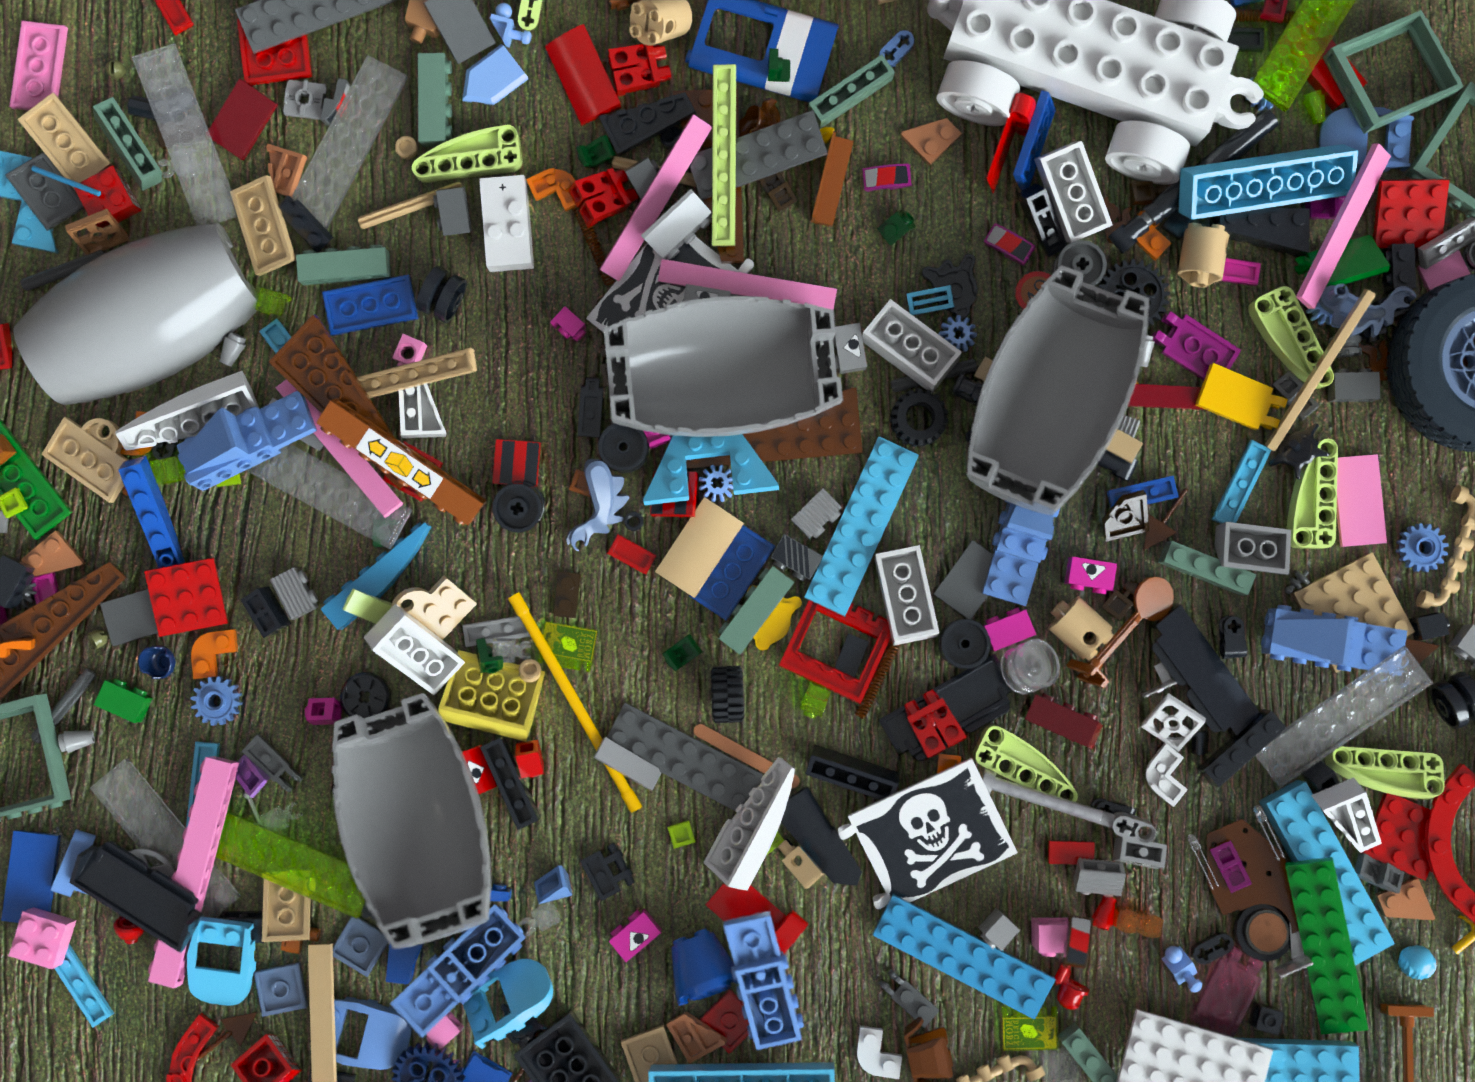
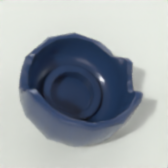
[138,645,176,679]

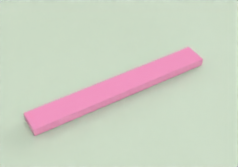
[600,115,712,281]
[1296,143,1391,309]
[658,259,837,310]
[275,380,403,518]

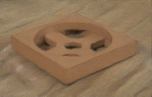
[65,209,129,255]

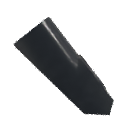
[781,786,862,886]

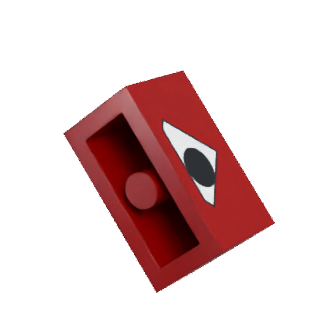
[462,745,497,794]

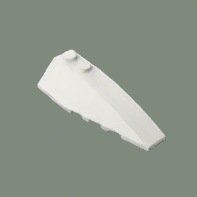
[115,371,259,451]
[704,757,795,890]

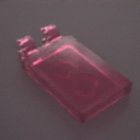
[1189,946,1263,1037]

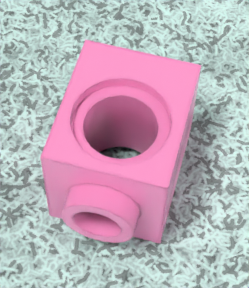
[392,334,427,366]
[426,1011,464,1050]

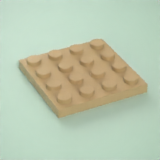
[1291,552,1415,673]

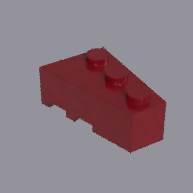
[1025,693,1103,750]

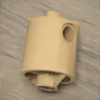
[629,0,692,46]
[1177,223,1230,288]
[1048,596,1114,661]

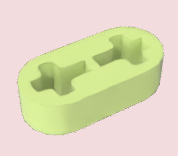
[518,0,543,30]

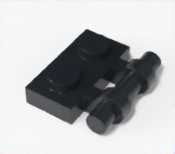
[580,842,635,901]

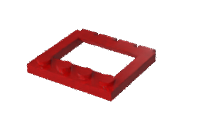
[778,600,891,704]

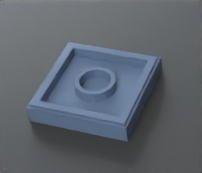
[333,913,389,977]
[254,962,308,1017]

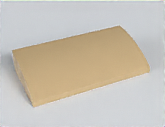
[655,497,744,598]

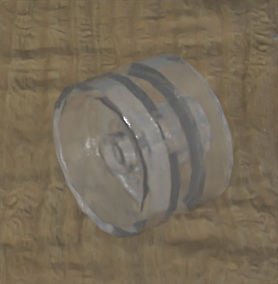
[1001,639,1060,694]

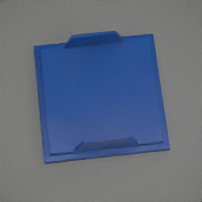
[461,1051,513,1082]

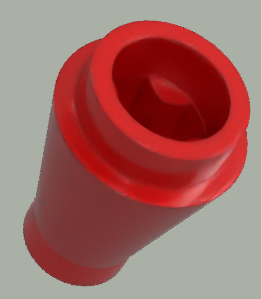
[1091,896,1117,931]

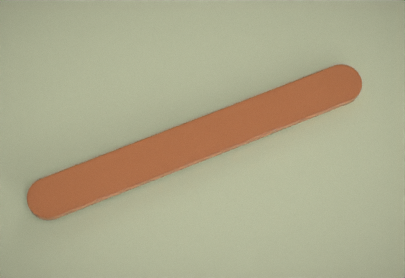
[694,724,800,788]

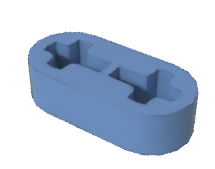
[879,30,914,67]

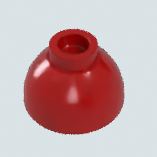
[113,916,145,944]

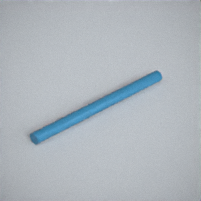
[31,166,101,196]

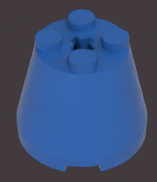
[671,929,738,1006]

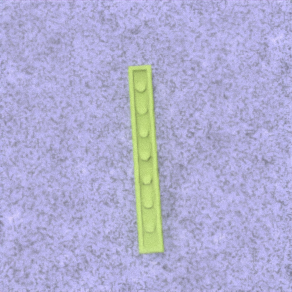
[712,64,736,246]

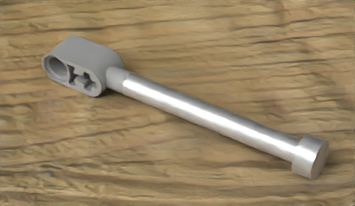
[982,769,1156,844]

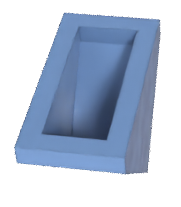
[534,865,573,904]

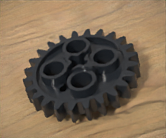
[1098,258,1170,327]

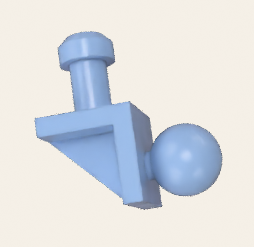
[490,3,532,48]
[1161,946,1202,992]

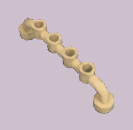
[1416,485,1475,610]
[955,1054,1045,1082]

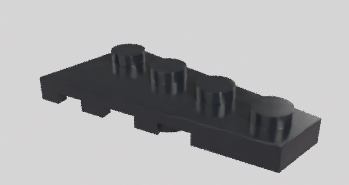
[599,92,697,156]

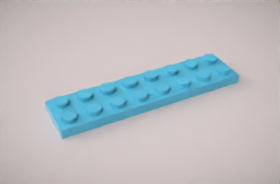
[804,436,919,617]

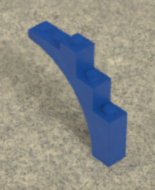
[386,884,512,984]

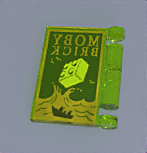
[537,621,598,672]
[1002,1006,1058,1051]

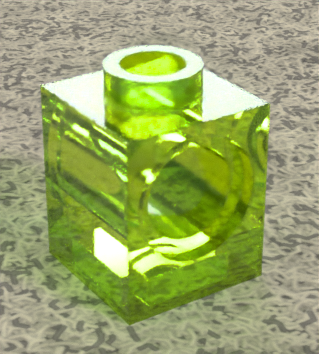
[150,456,186,485]
[800,683,831,719]

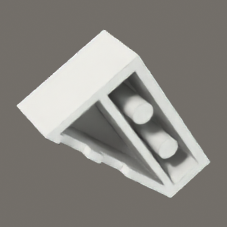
[399,384,446,438]
[1311,777,1382,852]

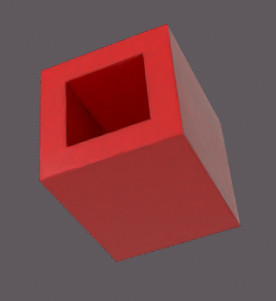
[515,740,544,778]

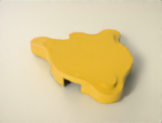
[747,585,802,650]

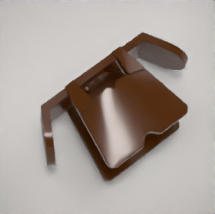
[904,1017,953,1082]

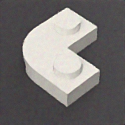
[1146,743,1188,807]
[857,1025,902,1079]

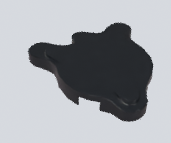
[921,254,978,319]

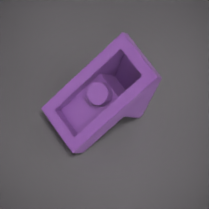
[236,754,270,798]

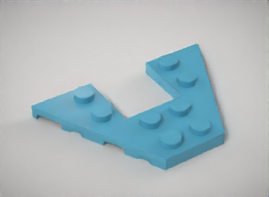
[0,151,59,254]
[643,434,779,505]

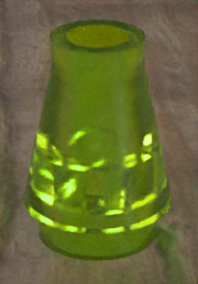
[1302,90,1326,125]

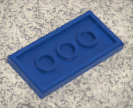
[1013,90,1056,190]
[322,274,419,336]
[689,525,776,621]
[1,830,61,923]

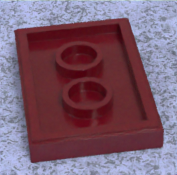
[206,78,278,160]

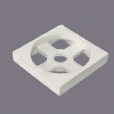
[1141,693,1206,752]

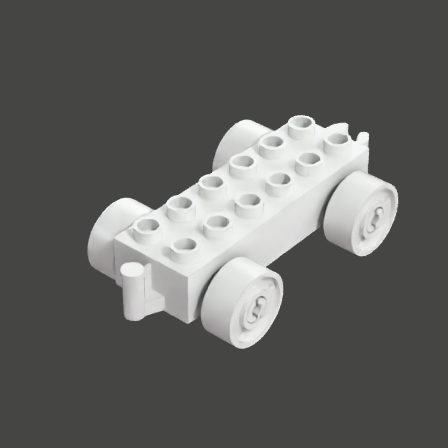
[927,0,1264,185]

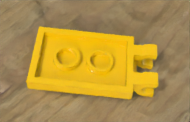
[1195,363,1288,430]

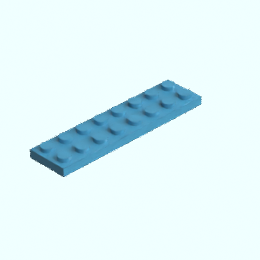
[872,894,1056,1020]

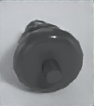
[1284,570,1310,594]

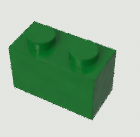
[94,677,153,723]

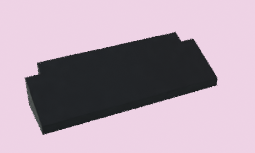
[1151,605,1261,736]
[879,654,1015,761]
[69,841,204,953]

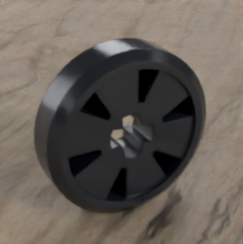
[340,672,391,718]

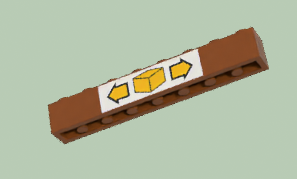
[316,398,487,526]

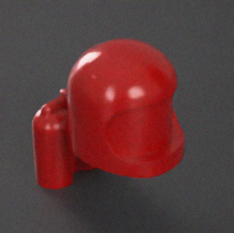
[1054,962,1090,1010]

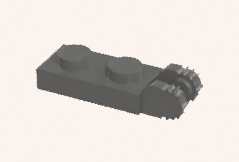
[242,734,303,792]
[878,969,940,1028]

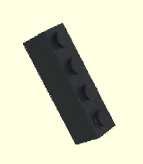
[1197,709,1287,787]
[480,736,541,830]
[805,744,900,800]

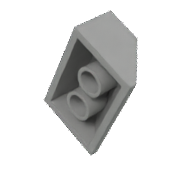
[641,189,712,260]
[1215,522,1291,575]

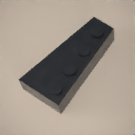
[1213,208,1310,257]

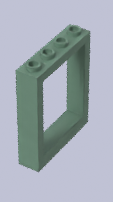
[1323,10,1463,134]
[1405,82,1475,218]
[0,694,71,822]

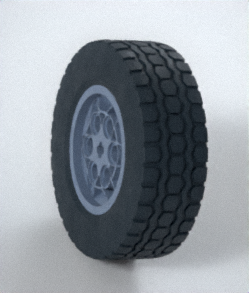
[1386,273,1475,452]

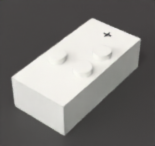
[1034,141,1113,243]
[480,175,534,272]
[862,299,962,394]
[874,545,939,646]
[364,604,465,695]

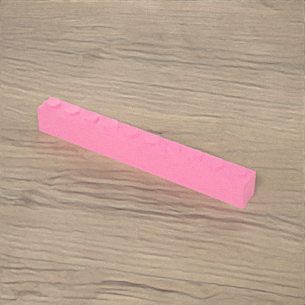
[148,756,240,988]

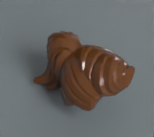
[739,98,781,137]

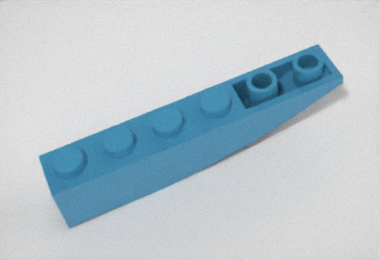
[321,522,431,630]

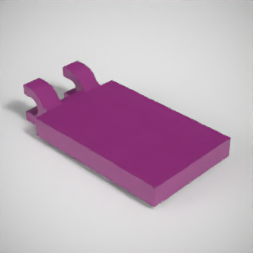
[1151,311,1241,381]

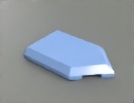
[462,44,528,105]

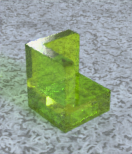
[255,288,292,316]

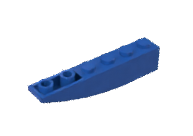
[118,455,185,568]

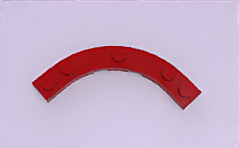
[1425,764,1475,925]
[166,1013,219,1082]

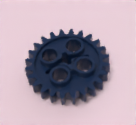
[392,1042,466,1082]

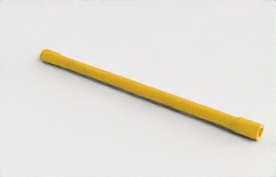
[508,592,642,813]

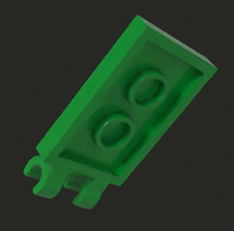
[1294,235,1390,288]

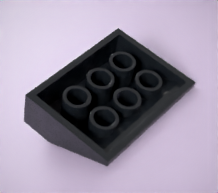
[514,1009,623,1082]

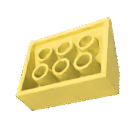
[438,650,545,742]

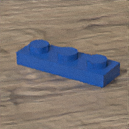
[1107,476,1179,508]

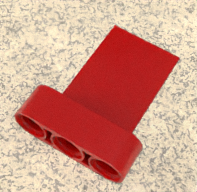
[986,93,1036,194]
[705,883,808,954]

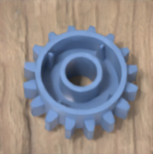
[1396,523,1449,572]
[191,676,243,726]

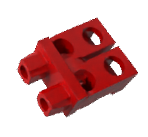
[607,44,671,97]
[568,168,638,228]
[904,689,966,759]

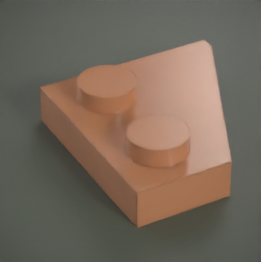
[900,118,962,166]
[266,143,307,198]
[21,531,86,577]
[1374,877,1435,920]
[666,1011,727,1064]

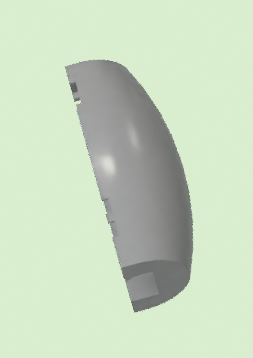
[13,223,263,405]
[967,265,1149,515]
[604,296,843,437]
[332,693,491,948]

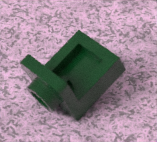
[576,135,616,168]
[877,210,916,246]
[662,634,703,671]

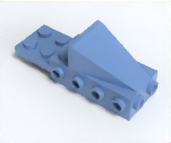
[177,390,317,491]
[982,501,1060,606]
[1261,605,1407,675]
[390,904,526,1038]
[724,911,804,1050]

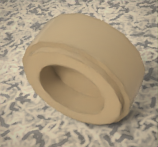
[395,136,418,160]
[519,659,541,683]

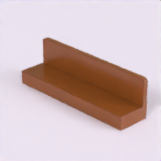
[811,131,854,227]

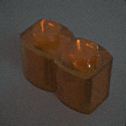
[1113,906,1164,938]

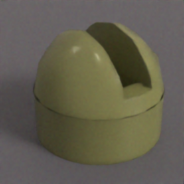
[105,60,125,79]
[87,629,108,649]

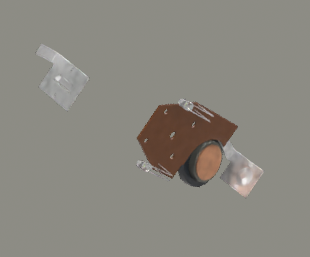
[1142,663,1313,978]

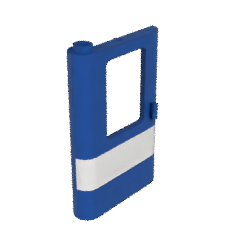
[685,0,839,103]

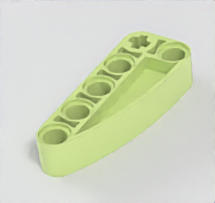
[412,125,523,183]
[1248,286,1334,389]
[1287,439,1338,549]
[972,725,1078,802]
[1325,746,1445,800]

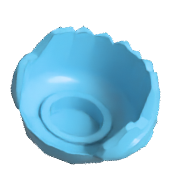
[1398,945,1436,980]

